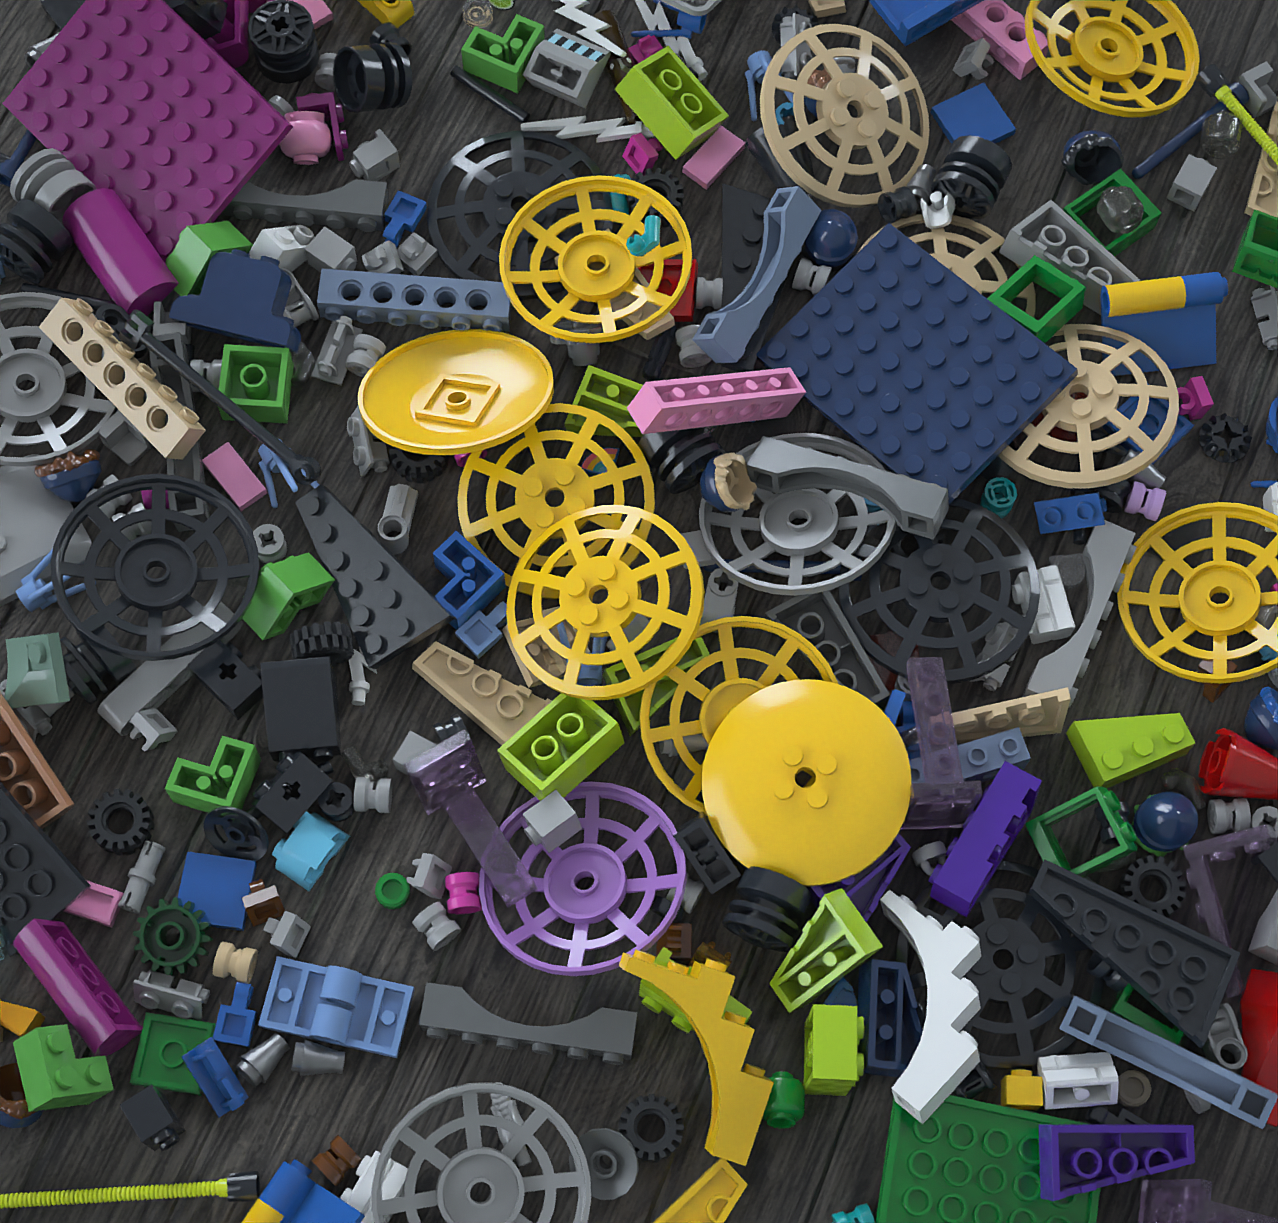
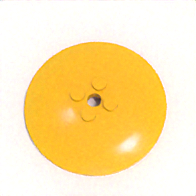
[358,329,554,455]
[702,679,912,887]

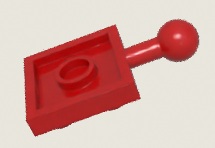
[638,259,698,322]

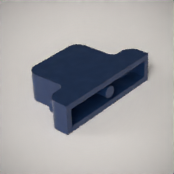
[169,249,301,353]

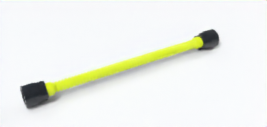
[1195,64,1278,165]
[0,1171,260,1209]

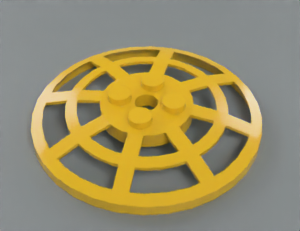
[1025,0,1200,117]
[499,176,692,343]
[458,403,655,599]
[1117,502,1278,684]
[506,505,705,700]
[639,616,838,815]

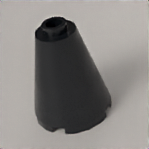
[746,115,815,201]

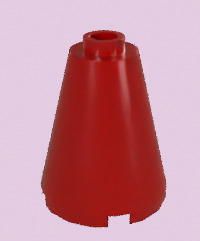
[1198,728,1278,800]

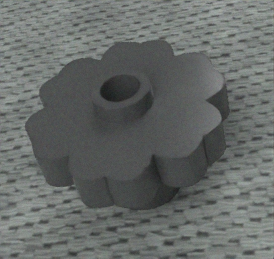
[549,320,603,366]

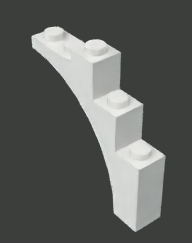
[880,890,982,1124]

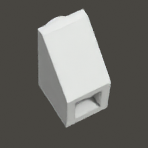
[249,225,315,272]

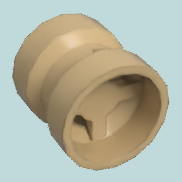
[213,941,258,984]

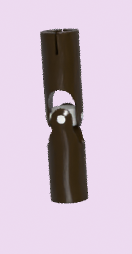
[592,10,644,125]

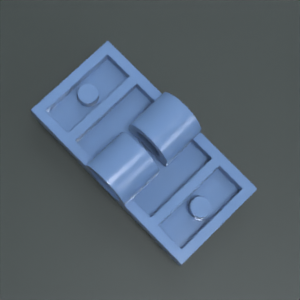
[258,956,415,1058]

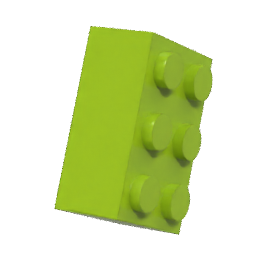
[615,46,729,160]
[497,693,625,801]
[804,1004,864,1096]

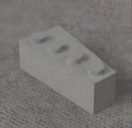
[999,200,1141,315]

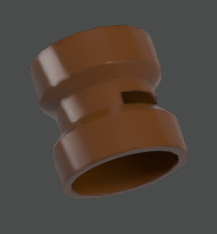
[312,1135,362,1187]

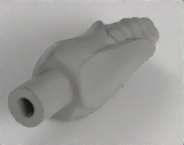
[490,1082,532,1167]

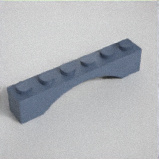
[692,186,822,363]
[1059,996,1278,1129]

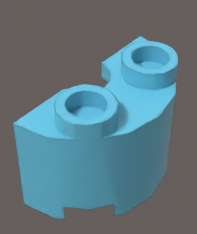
[272,811,350,891]

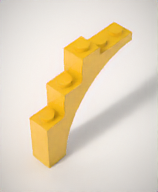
[618,949,774,1166]

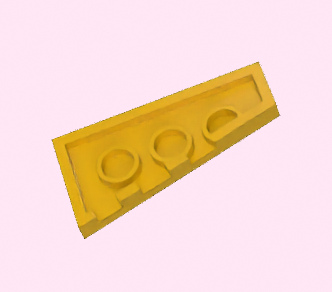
[653,1158,748,1223]

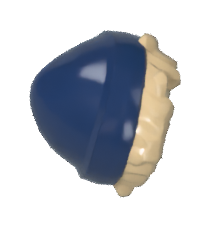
[700,453,757,512]

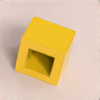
[1001,1070,1043,1111]

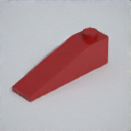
[1240,969,1278,1127]

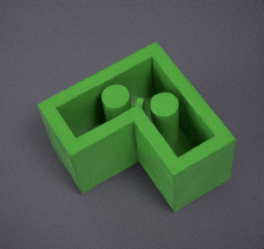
[461,14,545,94]
[166,221,253,296]
[242,552,335,640]
[165,736,261,820]
[13,1024,114,1112]

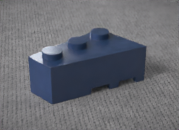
[857,959,923,1078]

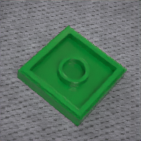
[130,1012,216,1096]

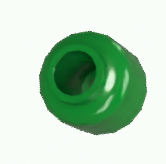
[762,1072,805,1129]

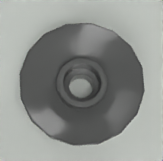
[569,1128,639,1200]

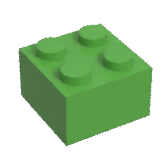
[218,344,294,423]

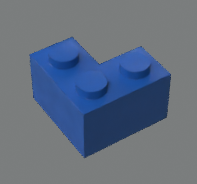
[433,531,506,630]

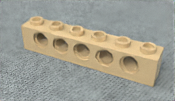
[39,297,206,460]

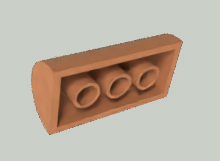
[0,691,75,829]

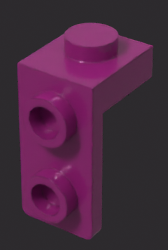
[296,92,349,161]

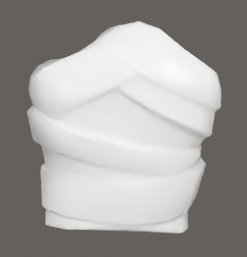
[920,191,955,229]

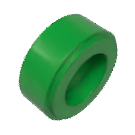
[375,873,411,909]

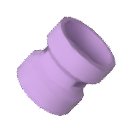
[1124,481,1166,521]

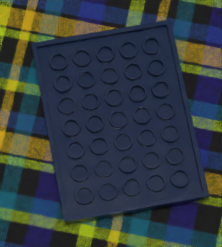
[756,223,1078,504]

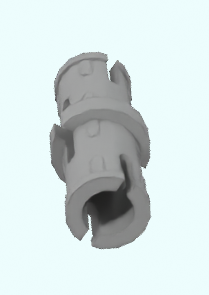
[118,841,166,914]

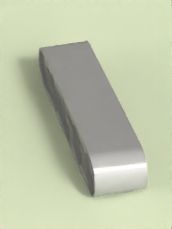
[97,602,243,736]

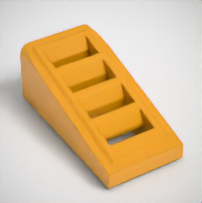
[0,1001,45,1037]

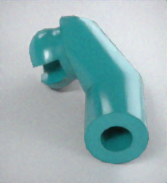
[610,174,631,214]
[626,215,661,256]

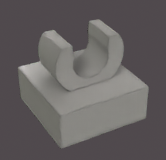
[953,38,994,80]
[397,232,438,276]
[362,240,404,274]
[130,708,178,751]
[406,853,452,899]
[263,911,311,958]

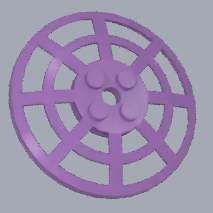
[479,781,687,976]

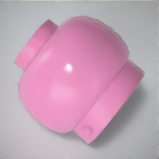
[279,111,332,165]

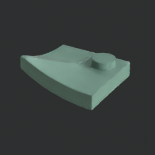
[4,632,70,708]

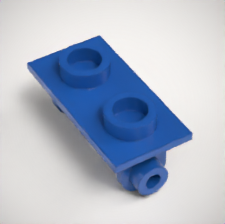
[1034,492,1107,534]
[181,1037,249,1118]

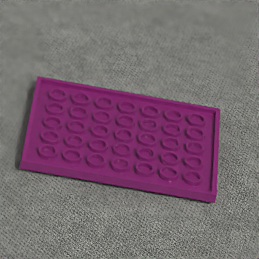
[2,0,293,264]

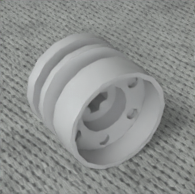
[10,148,96,223]

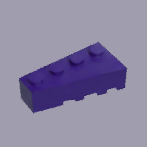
[929,761,1042,917]
[1039,1124,1195,1201]

